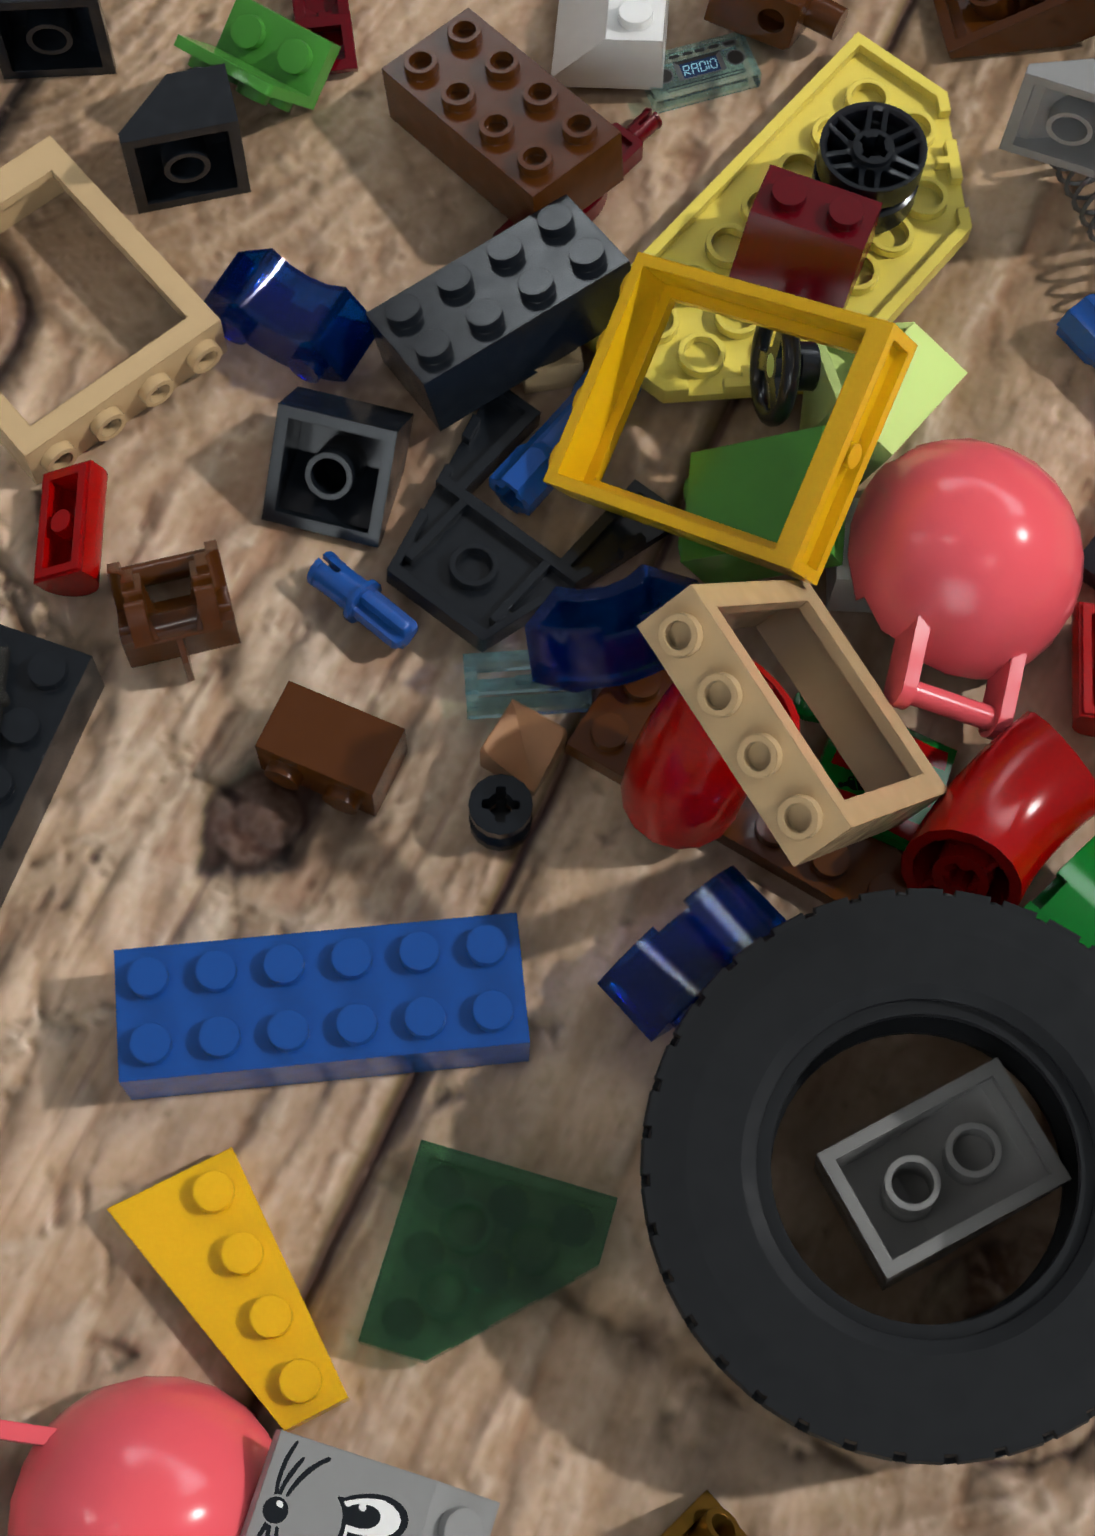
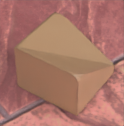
[480,699,567,796]

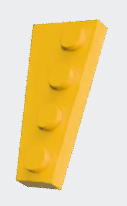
[107,1147,350,1432]

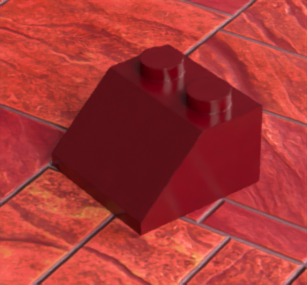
[729,164,883,309]

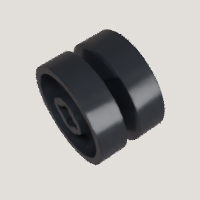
[812,102,928,234]

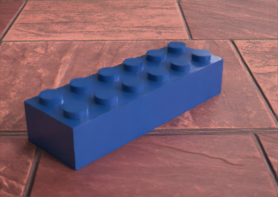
[114,912,530,1100]

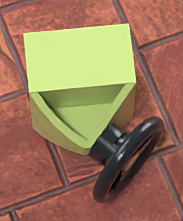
[750,322,968,485]

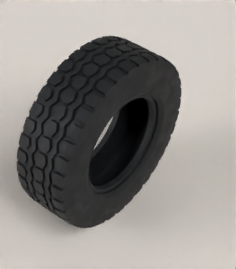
[640,888,1095,1465]

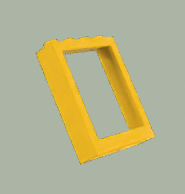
[543,252,918,586]

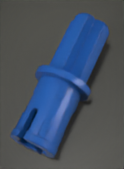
[307,551,418,649]

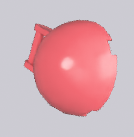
[847,438,1084,740]
[0,1376,272,1536]

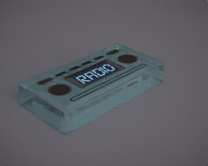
[645,32,762,114]

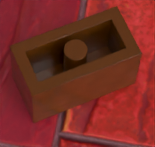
[255,681,408,817]

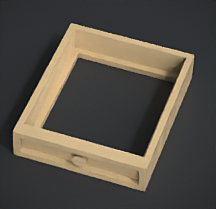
[0,135,228,485]
[637,579,947,867]

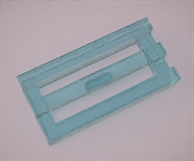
[463,646,592,720]

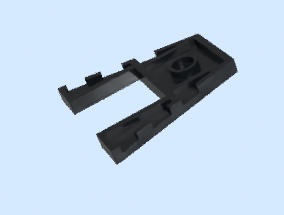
[386,390,674,653]

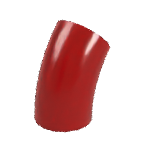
[621,660,800,849]
[901,711,1095,905]

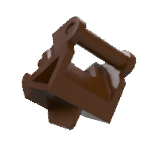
[107,540,241,681]

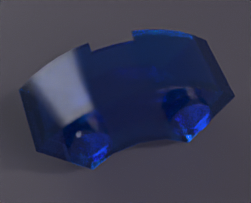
[204,248,375,384]
[524,564,699,693]
[597,865,787,1042]

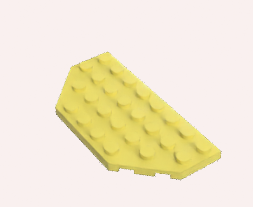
[584,32,972,403]

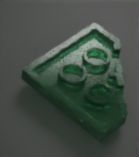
[358,1140,618,1364]

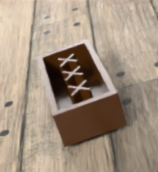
[382,8,624,224]

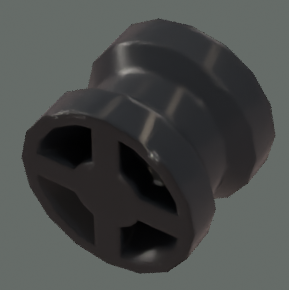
[468,774,533,851]

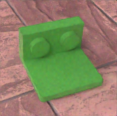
[174,0,341,112]

